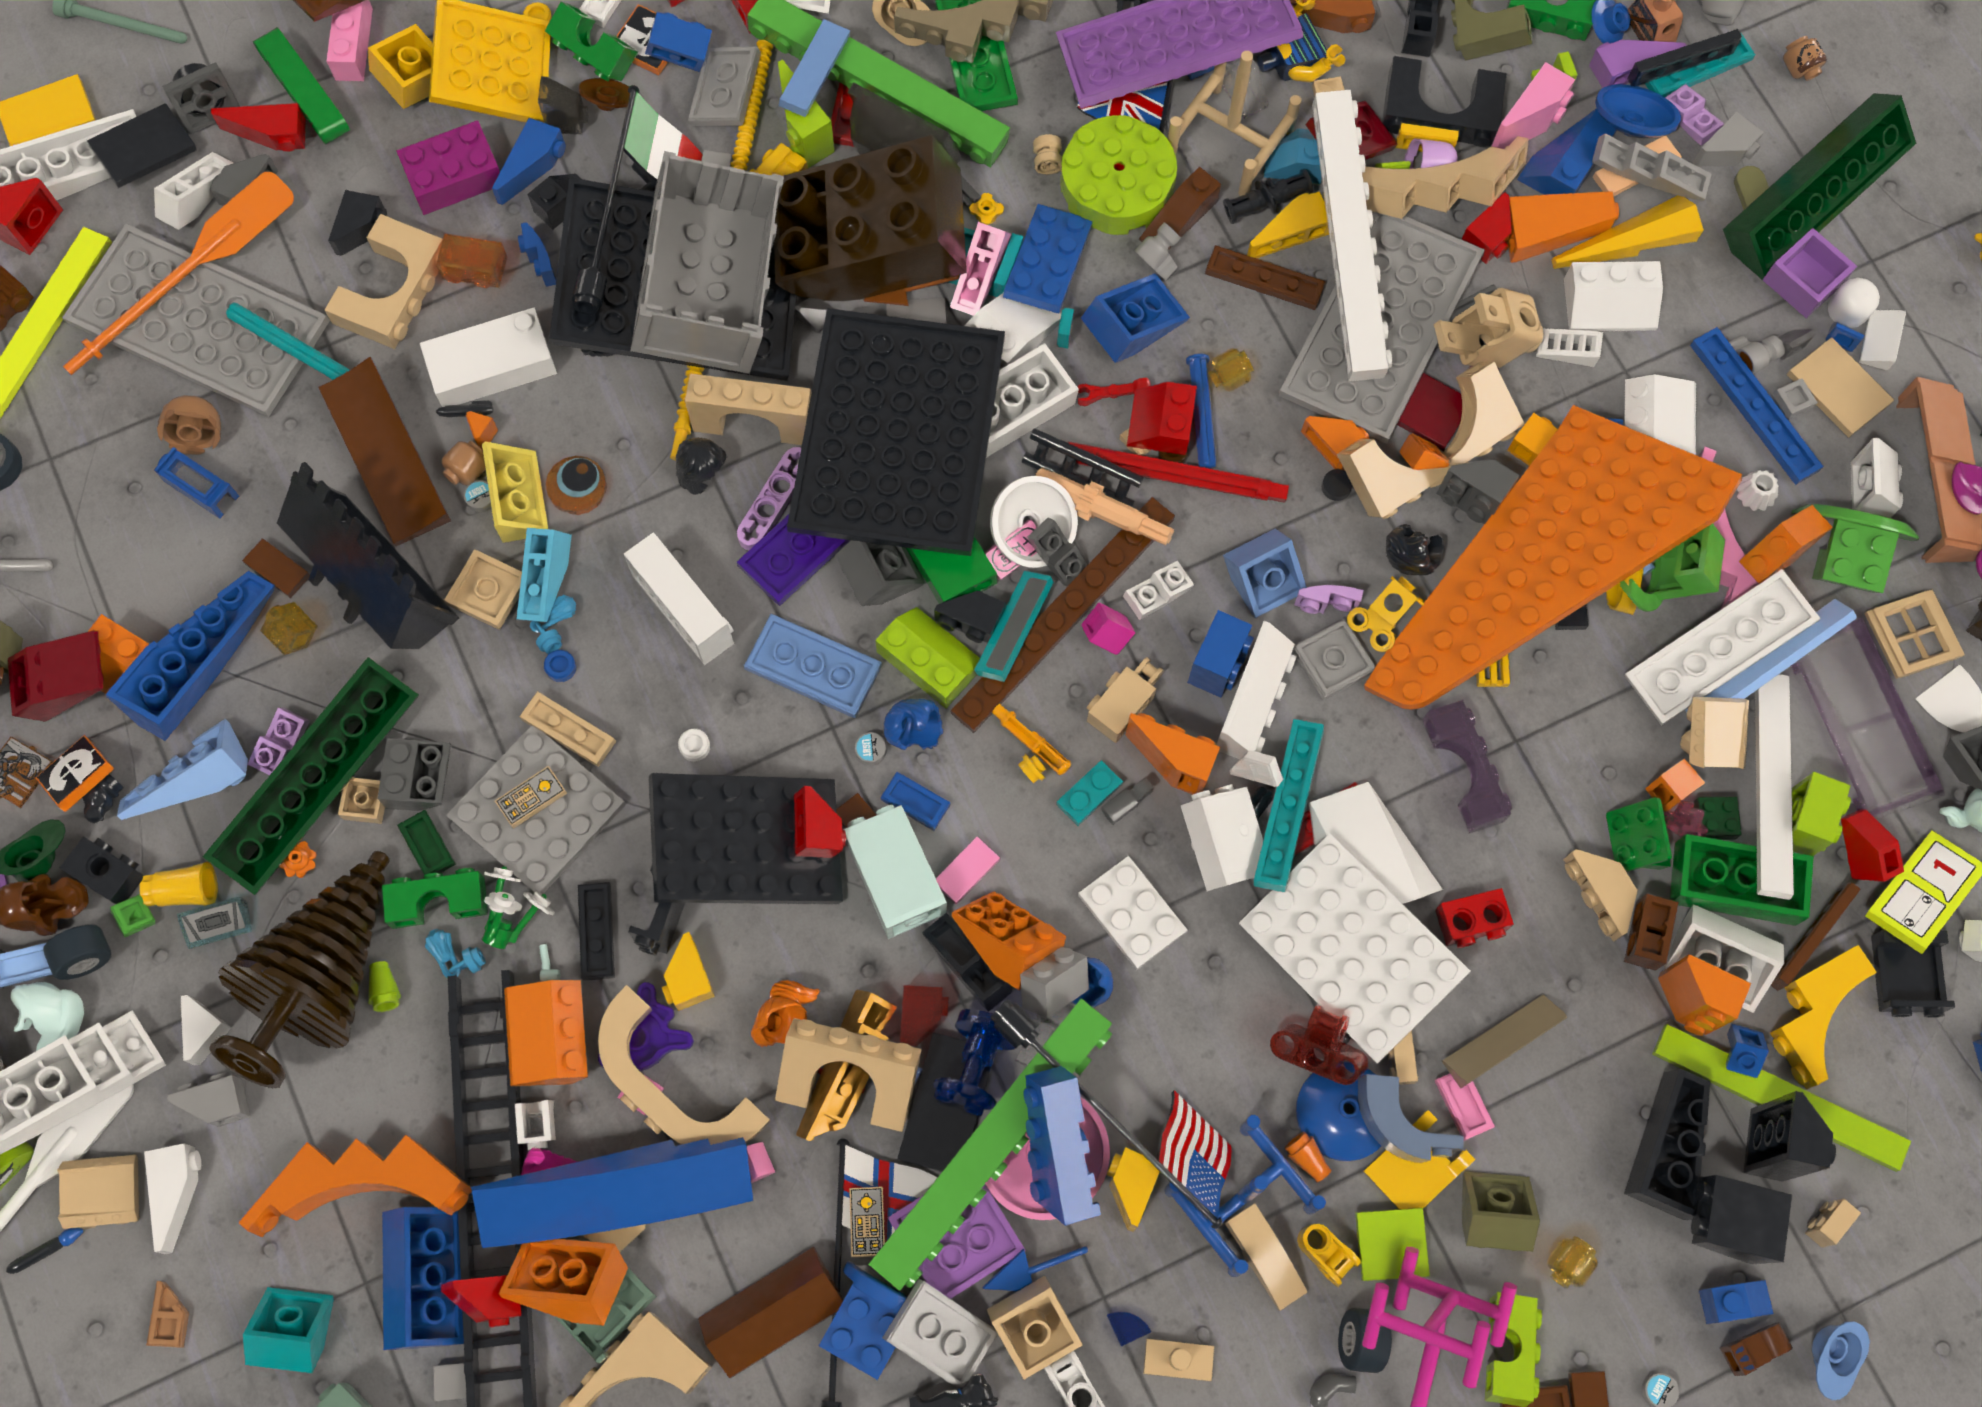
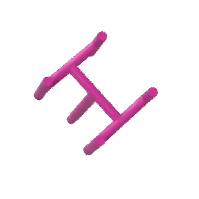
[1362,1246,1517,1407]

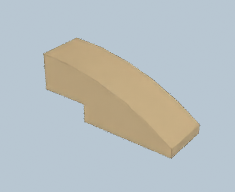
[1225,1203,1307,1311]

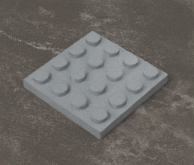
[446,725,626,894]

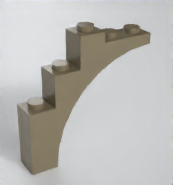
[894,0,1053,64]

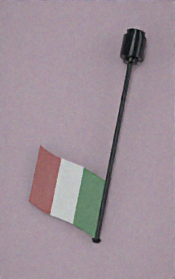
[572,85,703,315]

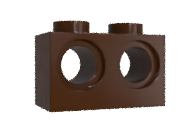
[1624,894,1679,971]

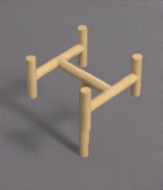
[1168,51,1301,196]

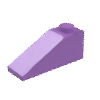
[1589,40,1686,88]

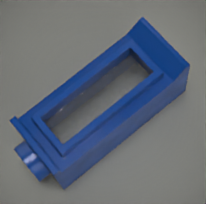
[154,447,239,519]

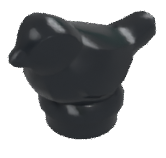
[82,774,124,824]

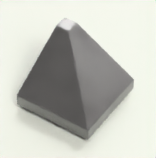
[795,298,833,333]

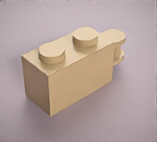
[1087,657,1164,743]

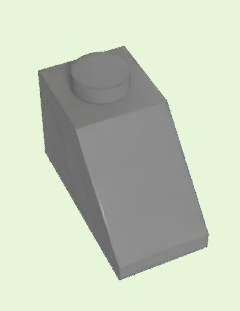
[1693,112,1764,166]

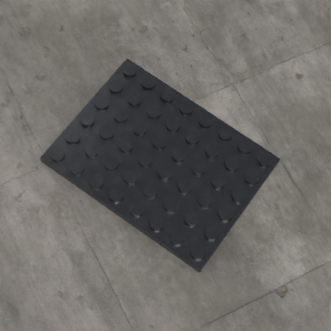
[549,177,796,381]
[787,308,1005,556]

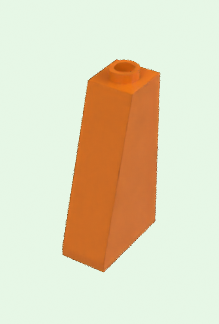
[1507,191,1619,263]

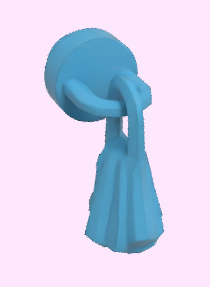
[530,595,576,654]
[425,929,486,977]

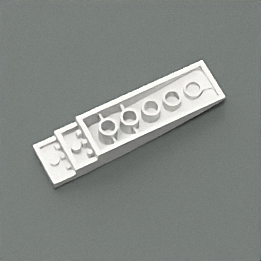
[0,109,136,201]
[0,1010,166,1154]

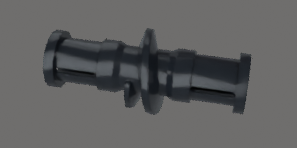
[1223,169,1314,224]

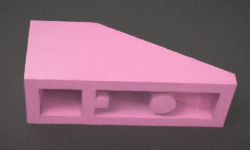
[950,222,1011,316]

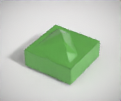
[110,894,156,938]

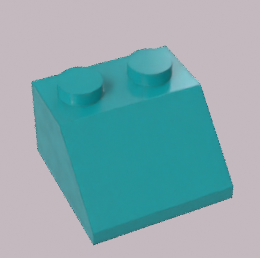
[243,1287,334,1373]

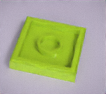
[1355,1208,1430,1281]

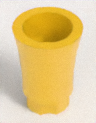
[140,862,218,907]

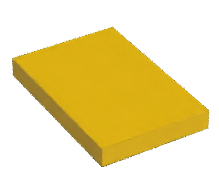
[0,74,96,146]

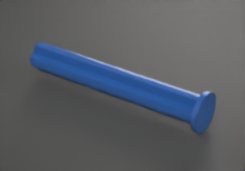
[1186,354,1216,469]

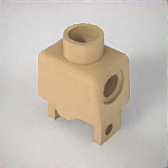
[1434,288,1543,368]

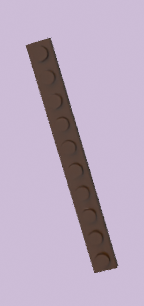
[951,497,1175,733]

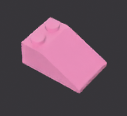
[1492,62,1575,149]

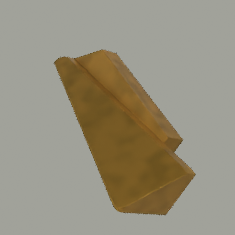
[796,989,897,1141]

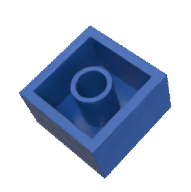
[1187,610,1254,698]

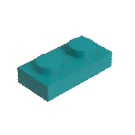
[1056,760,1123,826]

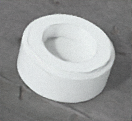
[678,729,710,762]

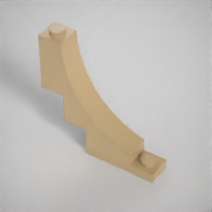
[1362,136,1528,219]

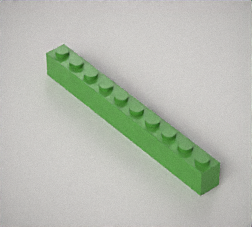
[747,0,1010,168]
[868,998,1112,1291]

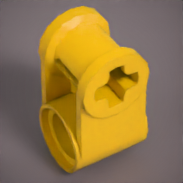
[1297,1224,1361,1287]

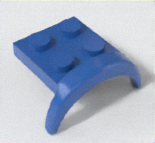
[819,1261,908,1380]

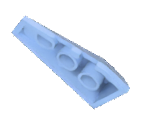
[117,719,248,820]

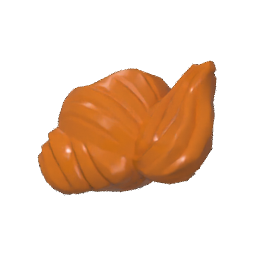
[751,980,820,1047]

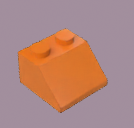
[88,614,149,694]

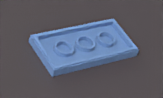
[744,614,882,718]

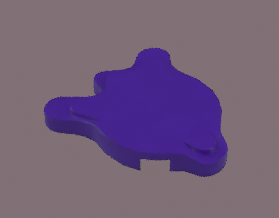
[598,982,694,1071]

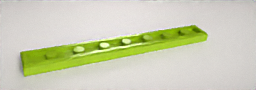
[1652,1024,1911,1172]

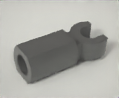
[1101,778,1154,825]

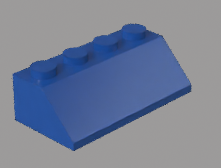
[382,1207,464,1350]

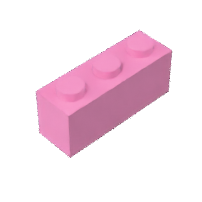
[326,0,373,81]

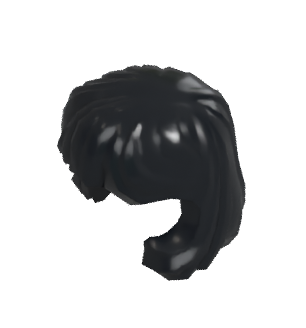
[675,437,727,495]
[1386,524,1444,576]

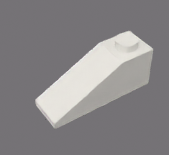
[154,152,233,230]
[144,1143,201,1254]

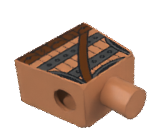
[1627,0,1683,42]

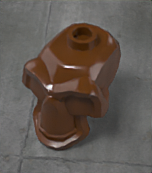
[0,874,89,936]

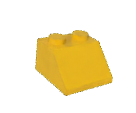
[1106,1147,1160,1232]

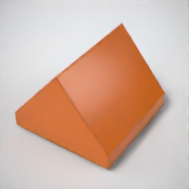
[466,411,498,450]

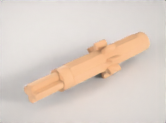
[1035,468,1174,545]

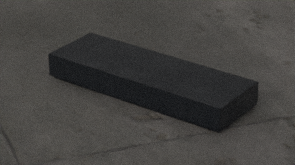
[578,882,615,981]

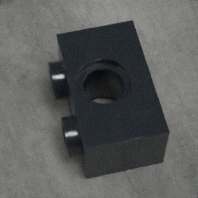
[59,836,144,904]

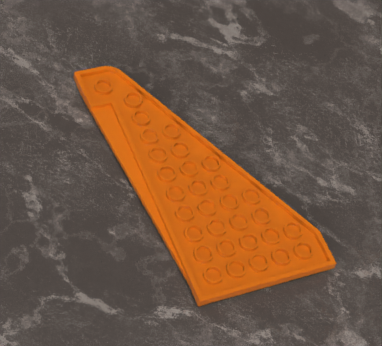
[1364,405,1742,710]

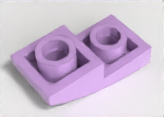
[1665,84,1724,146]
[1294,585,1364,614]
[247,708,310,775]

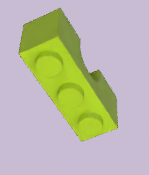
[1485,1292,1542,1407]

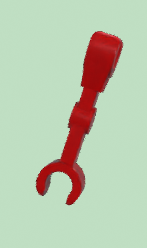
[1077,378,1150,407]

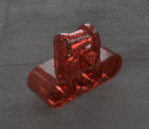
[1270,1004,1368,1085]

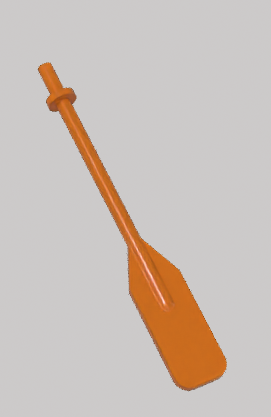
[63,172,294,375]

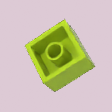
[1792,772,1851,856]

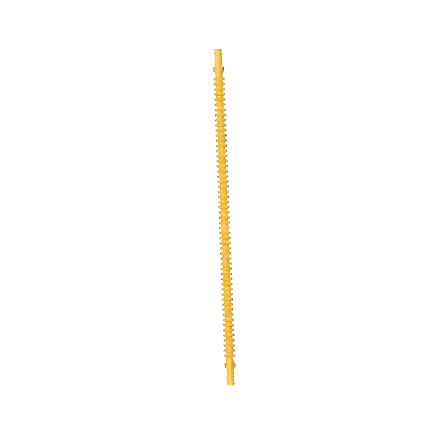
[670,39,774,461]

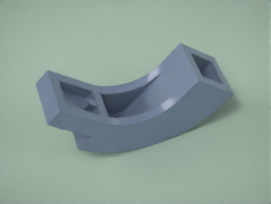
[1358,1074,1464,1163]

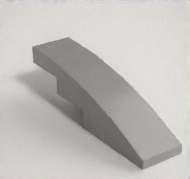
[1592,134,1712,201]

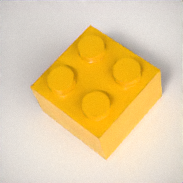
[368,24,433,109]

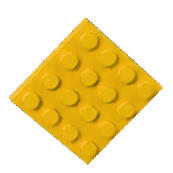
[429,0,551,123]

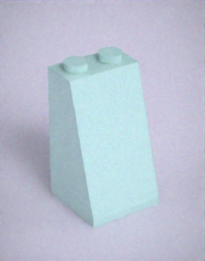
[843,805,947,939]

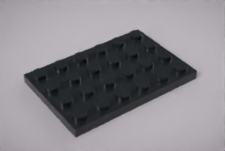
[649,773,843,904]

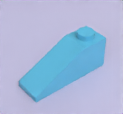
[517,528,572,622]

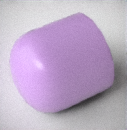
[1404,138,1458,169]

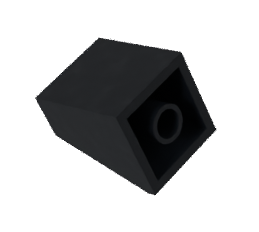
[1691,1175,1792,1264]

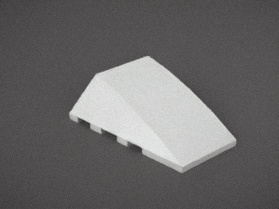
[1309,782,1443,904]

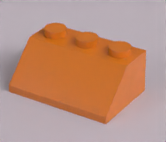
[1658,954,1752,1036]
[504,980,588,1086]

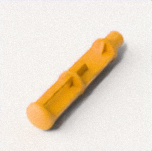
[992,704,1071,775]

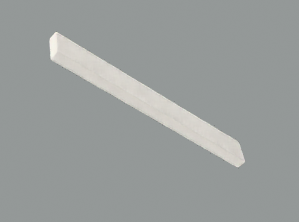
[1755,674,1794,900]

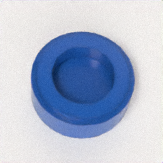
[544,650,576,682]

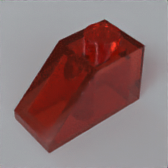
[900,985,949,1048]

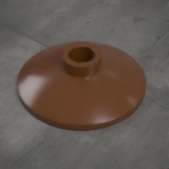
[579,78,630,111]

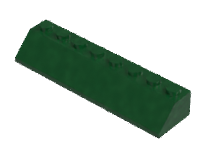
[1723,93,1917,280]
[202,657,419,896]

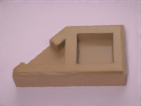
[146,1281,189,1348]

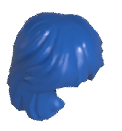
[884,699,943,750]

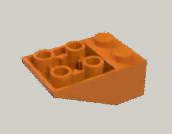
[1125,713,1220,795]
[952,891,1066,990]

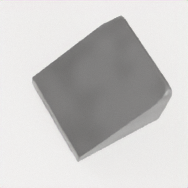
[1779,330,1815,360]

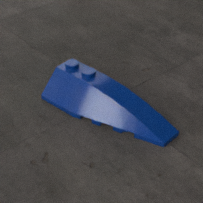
[106,571,275,741]

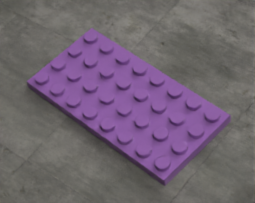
[1056,0,1303,108]

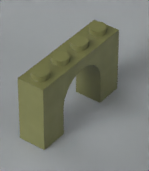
[1451,0,1533,61]

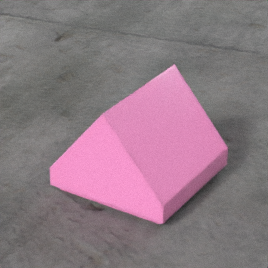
[747,1142,775,1183]

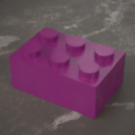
[396,120,500,215]

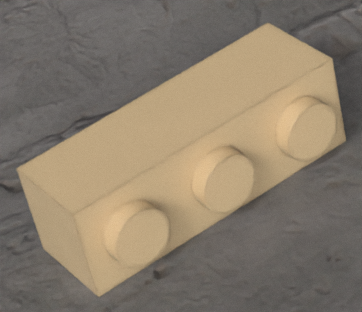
[1387,1030,1418,1085]

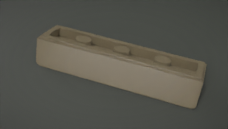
[1442,994,1568,1088]

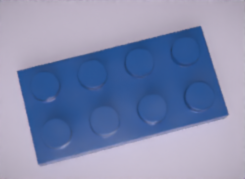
[1003,204,1092,314]

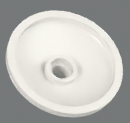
[990,476,1078,567]

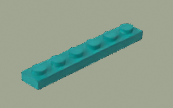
[1254,719,1324,892]

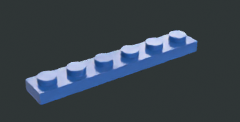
[1690,327,1824,485]

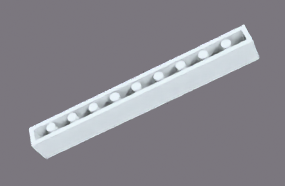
[1312,90,1392,381]

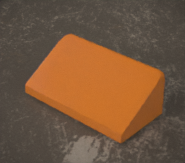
[1399,433,1450,470]

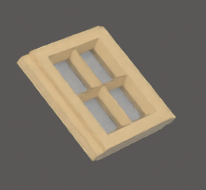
[1864,589,1965,679]

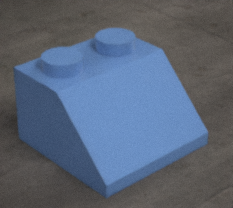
[1223,528,1307,618]

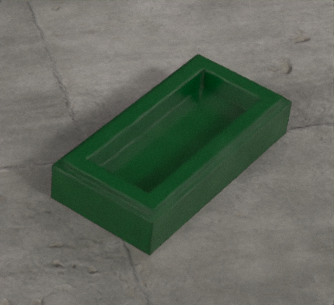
[397,810,456,875]

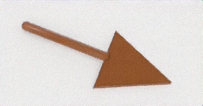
[863,275,960,306]

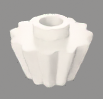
[1737,470,1779,511]

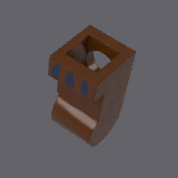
[1719,1322,1793,1376]

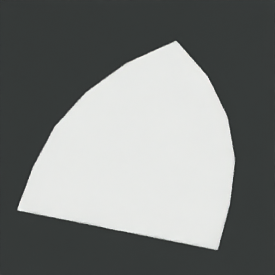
[1916,665,1982,733]

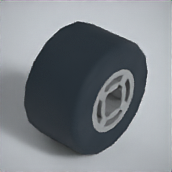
[43,925,111,980]
[1338,1308,1392,1373]

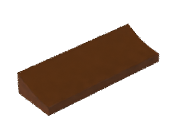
[318,357,451,547]

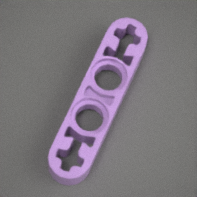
[737,447,801,550]

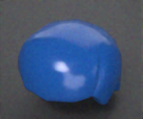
[1072,957,1113,1008]

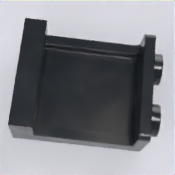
[628,866,685,956]
[1871,930,1955,1018]

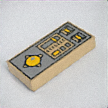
[495,766,567,829]
[849,1187,885,1257]

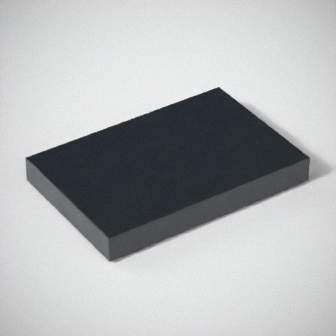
[87,103,197,188]

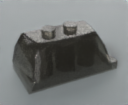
[848,83,961,164]

